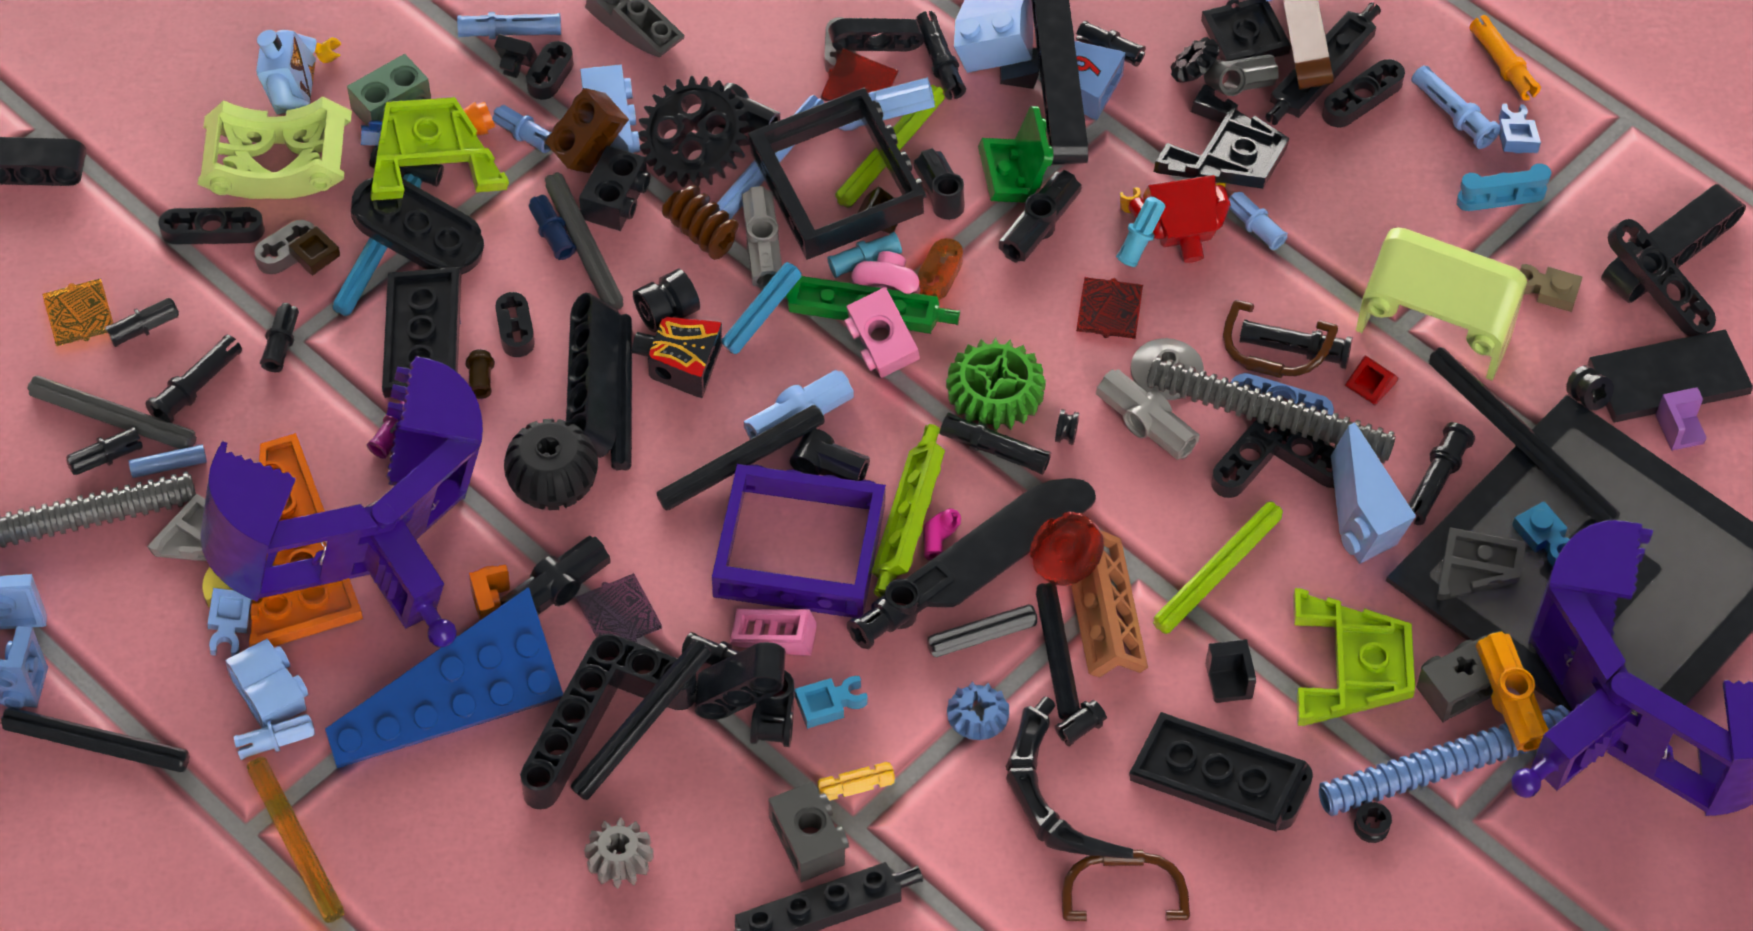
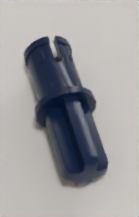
[529,194,576,260]

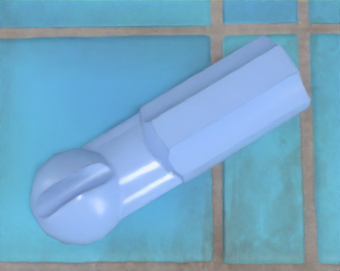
[838,77,935,131]

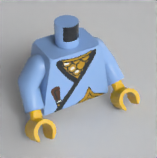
[256,30,341,114]

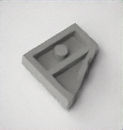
[147,494,206,561]

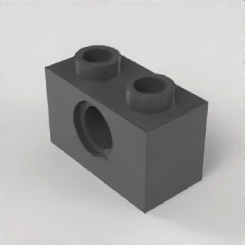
[768,781,849,883]

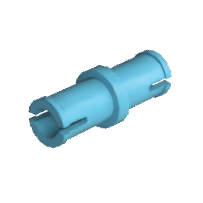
[827,232,902,278]

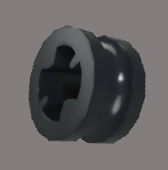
[1055,409,1080,445]
[1354,802,1392,843]

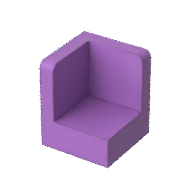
[1656,387,1707,451]

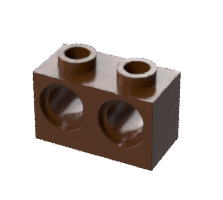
[545,88,629,173]

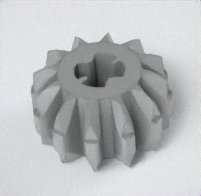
[584,817,654,889]

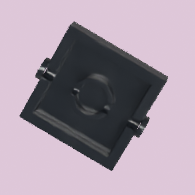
[1201,0,1291,61]

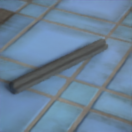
[545,172,624,310]
[27,376,197,449]

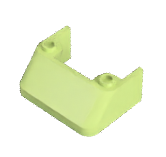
[1356,227,1527,381]

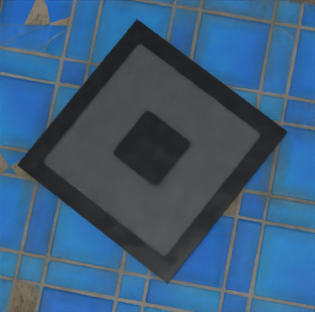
[1386,395,1753,716]

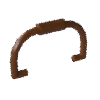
[1223,300,1338,378]
[1062,850,1190,921]

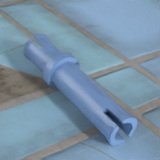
[457,12,561,39]

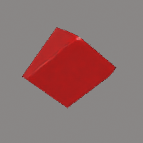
[1345,355,1399,405]

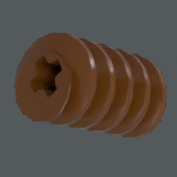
[662,185,739,260]

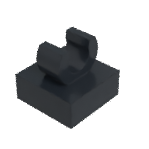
[494,34,538,78]

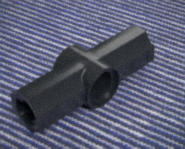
[999,170,1082,263]
[500,535,611,615]

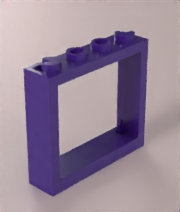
[712,464,886,618]

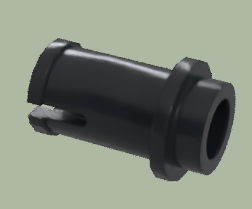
[1055,700,1107,746]

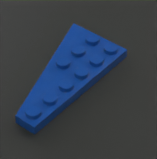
[325,587,563,768]

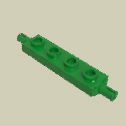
[767,276,961,334]

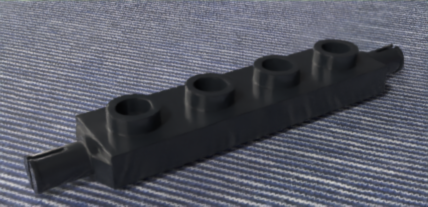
[1265,2,1381,125]
[734,862,923,931]

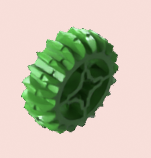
[946,337,1046,431]

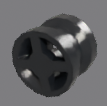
[1566,365,1614,411]

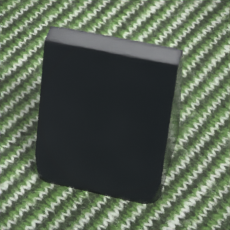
[1000,48,1039,89]

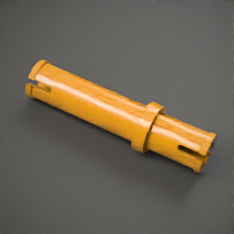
[1469,15,1541,101]

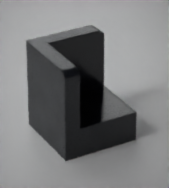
[1205,639,1256,703]

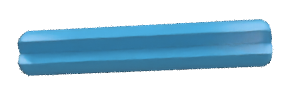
[721,262,802,354]

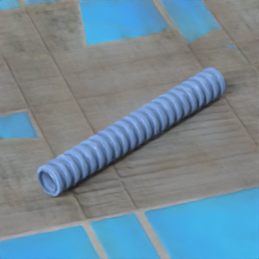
[1319,705,1569,816]

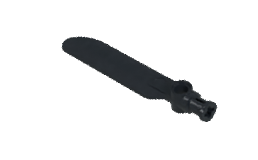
[847,478,1096,649]

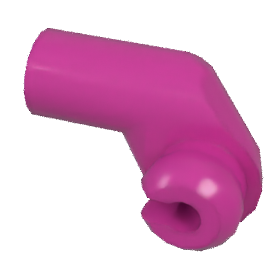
[923,508,962,561]

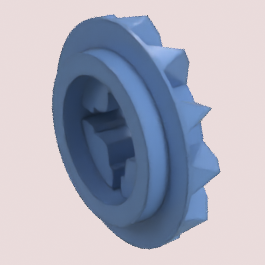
[947,681,1009,740]

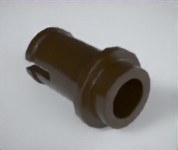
[465,349,495,399]

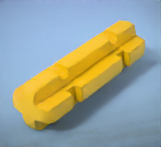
[817,762,895,801]

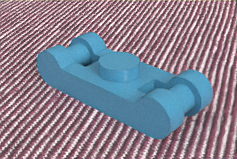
[1457,164,1551,211]

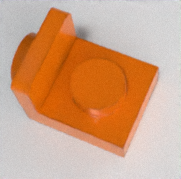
[469,565,510,621]

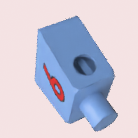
[1039,41,1125,120]

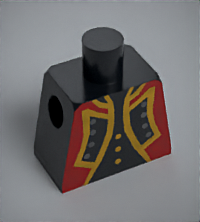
[632,317,722,398]

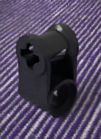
[750,670,795,747]

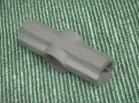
[742,186,782,290]
[1096,369,1200,460]

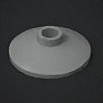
[1131,338,1204,400]

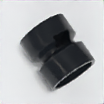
[633,268,700,332]

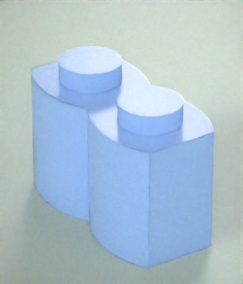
[225,639,309,728]

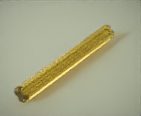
[247,757,344,923]

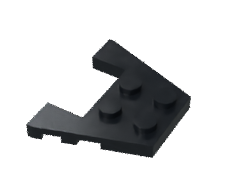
[1153,84,1289,189]

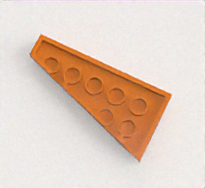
[249,433,363,647]

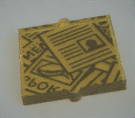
[42,278,113,346]

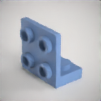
[0,626,48,709]

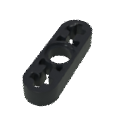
[828,18,925,52]
[1322,59,1405,128]
[158,207,265,245]

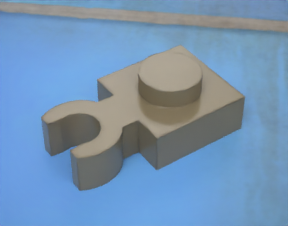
[1520,264,1583,312]

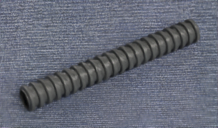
[1147,356,1396,464]
[0,471,196,548]

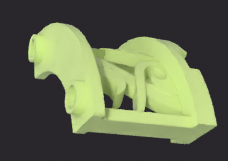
[198,96,352,199]

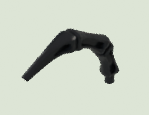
[1006,696,1133,859]

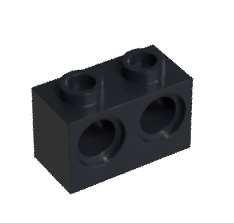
[579,146,651,231]

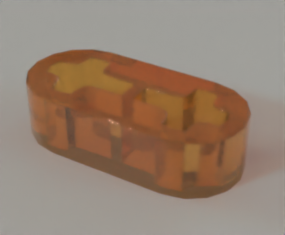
[918,238,963,300]

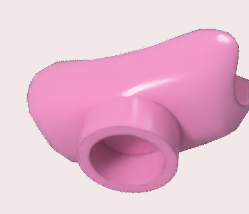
[851,251,920,294]

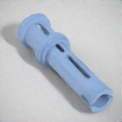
[1411,65,1501,149]

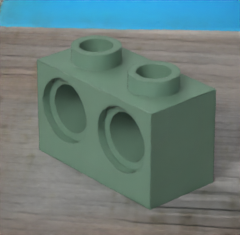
[347,54,431,126]

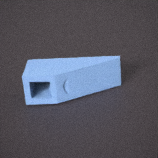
[580,64,640,153]

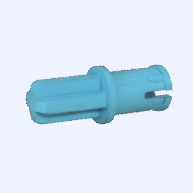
[1116,197,1165,267]

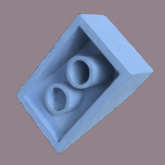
[954,0,1034,73]
[1331,422,1416,564]

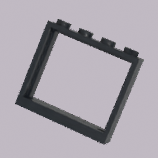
[748,87,927,260]

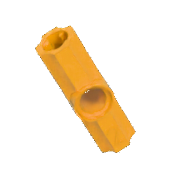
[1476,631,1548,752]

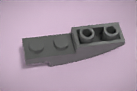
[585,0,685,58]

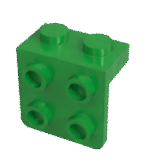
[978,106,1054,203]

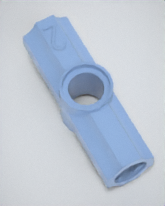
[744,370,854,440]

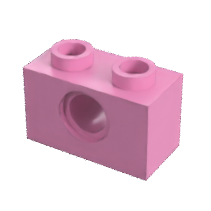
[844,287,920,378]

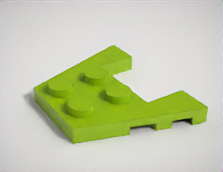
[370,97,509,201]
[1293,588,1415,726]

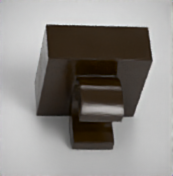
[288,226,340,276]

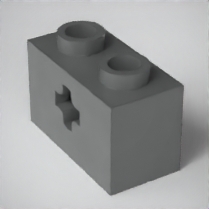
[1416,635,1493,722]

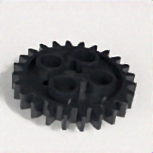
[638,76,752,187]

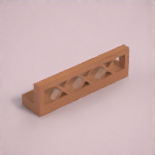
[1063,526,1148,678]

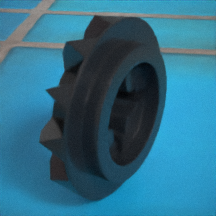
[1170,37,1220,83]

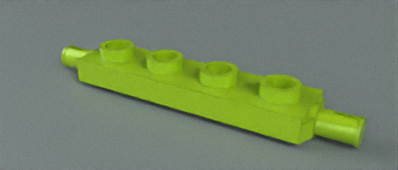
[871,424,945,597]

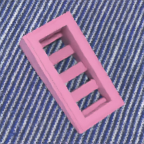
[730,609,817,656]

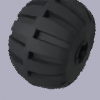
[504,418,598,510]

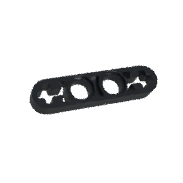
[1607,219,1716,337]

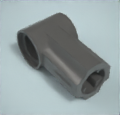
[1204,54,1279,96]

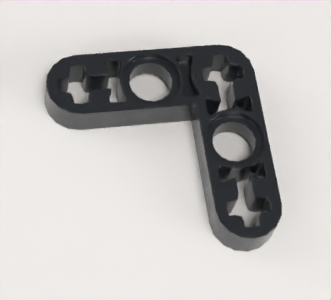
[1211,419,1335,498]

